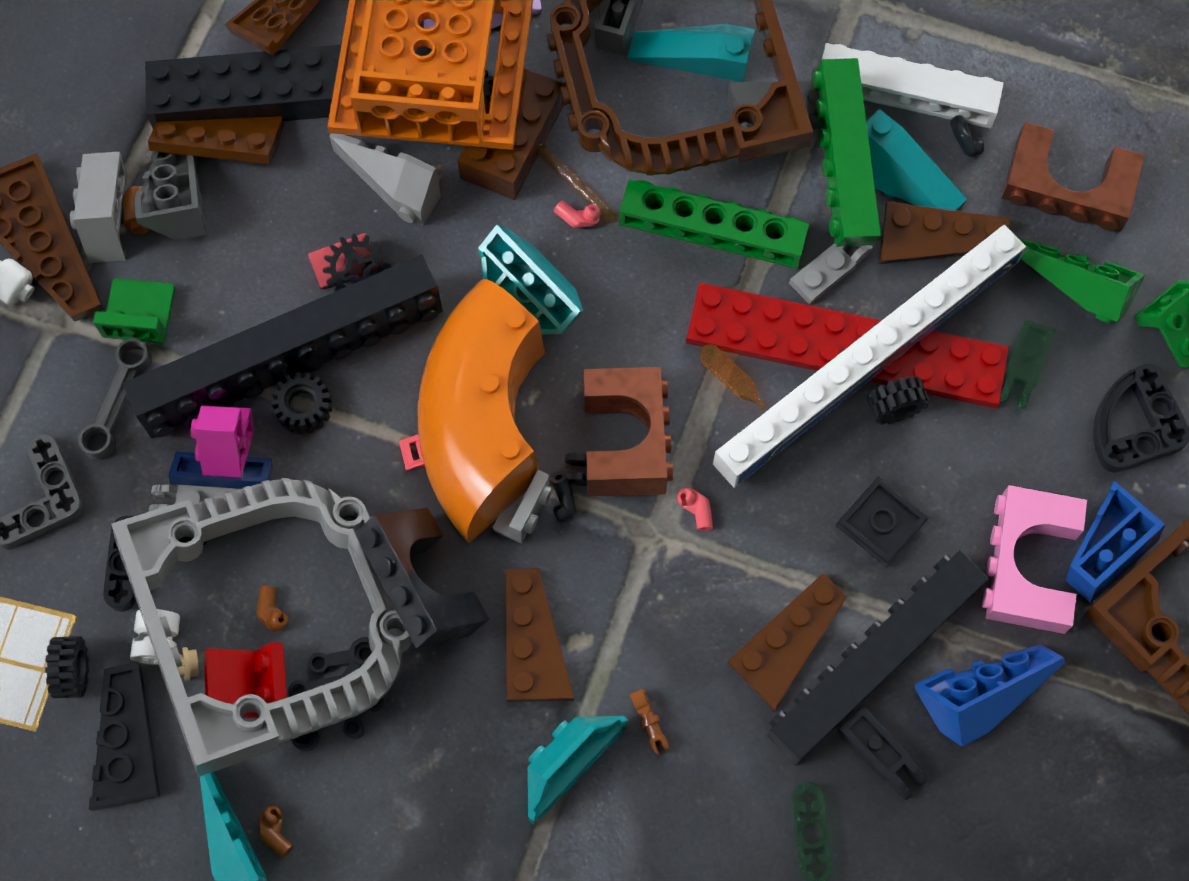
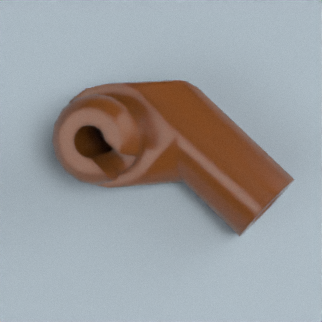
[256,586,289,632]

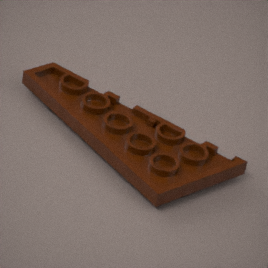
[225,0,320,56]
[0,153,104,322]

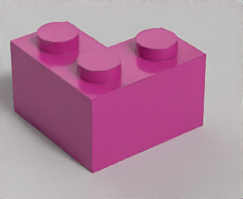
[191,406,254,478]

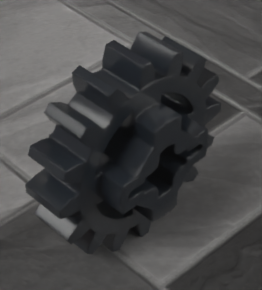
[322,233,391,292]

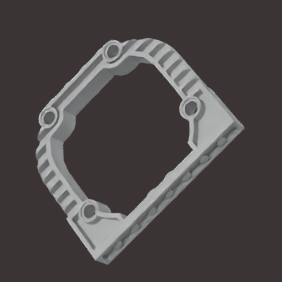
[111,478,412,777]

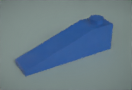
[915,645,1065,747]

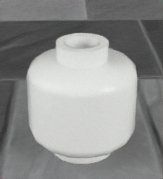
[0,258,35,305]

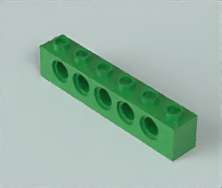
[619,179,809,269]

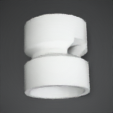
[130,609,180,665]

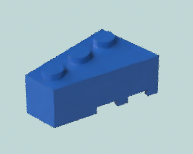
[1065,481,1165,603]

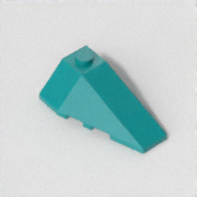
[627,24,755,82]
[866,109,967,211]
[200,772,268,881]

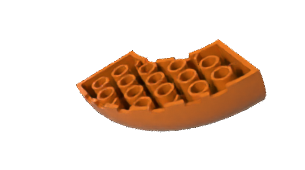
[418,279,545,543]

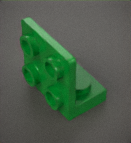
[93,278,175,343]
[1134,280,1189,368]

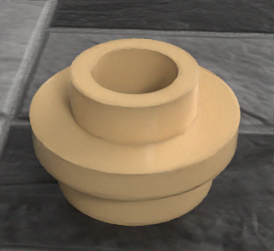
[177,647,199,681]

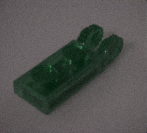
[1000,319,1055,409]

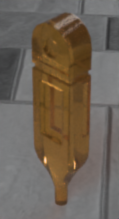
[699,344,766,410]

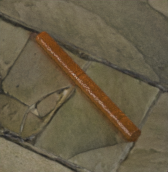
[538,143,617,224]

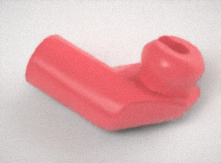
[554,200,601,228]
[677,488,713,532]

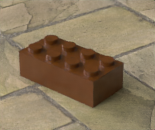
[458,68,565,200]

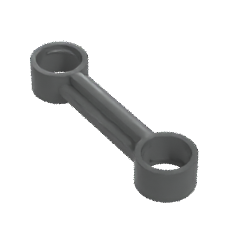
[78,338,152,460]

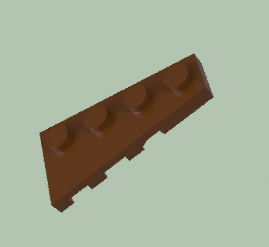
[148,116,284,164]
[879,202,1010,264]
[506,568,574,702]
[727,573,847,712]

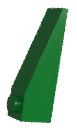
[1019,238,1145,323]

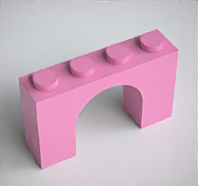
[982,485,1087,634]

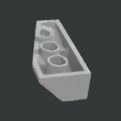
[329,133,441,226]

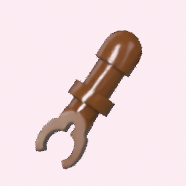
[630,689,669,755]

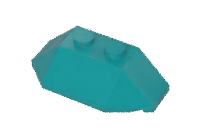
[478,224,583,335]
[527,716,629,826]

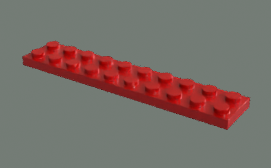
[686,282,1009,409]

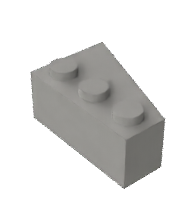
[70,152,127,263]

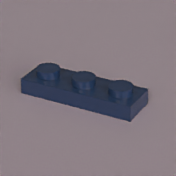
[168,452,273,489]

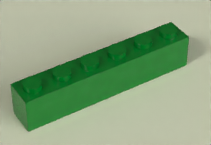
[811,58,881,247]

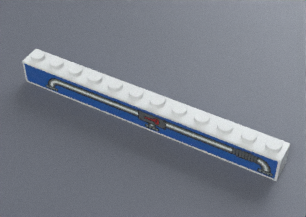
[713,224,1026,488]

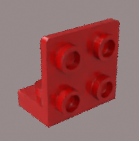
[203,642,287,719]

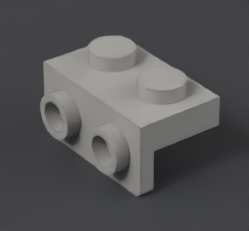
[493,470,553,544]

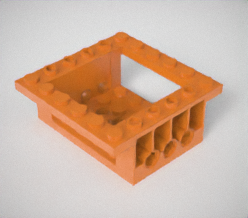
[327,0,533,150]

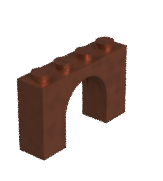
[1001,122,1145,232]
[584,367,673,497]

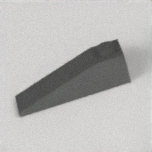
[134,151,207,240]

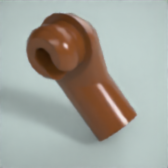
[259,805,294,859]

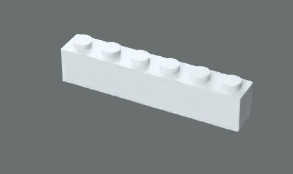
[822,43,1004,129]

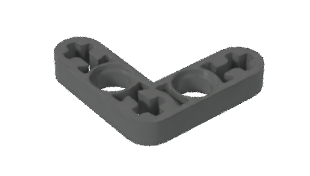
[0,434,84,550]

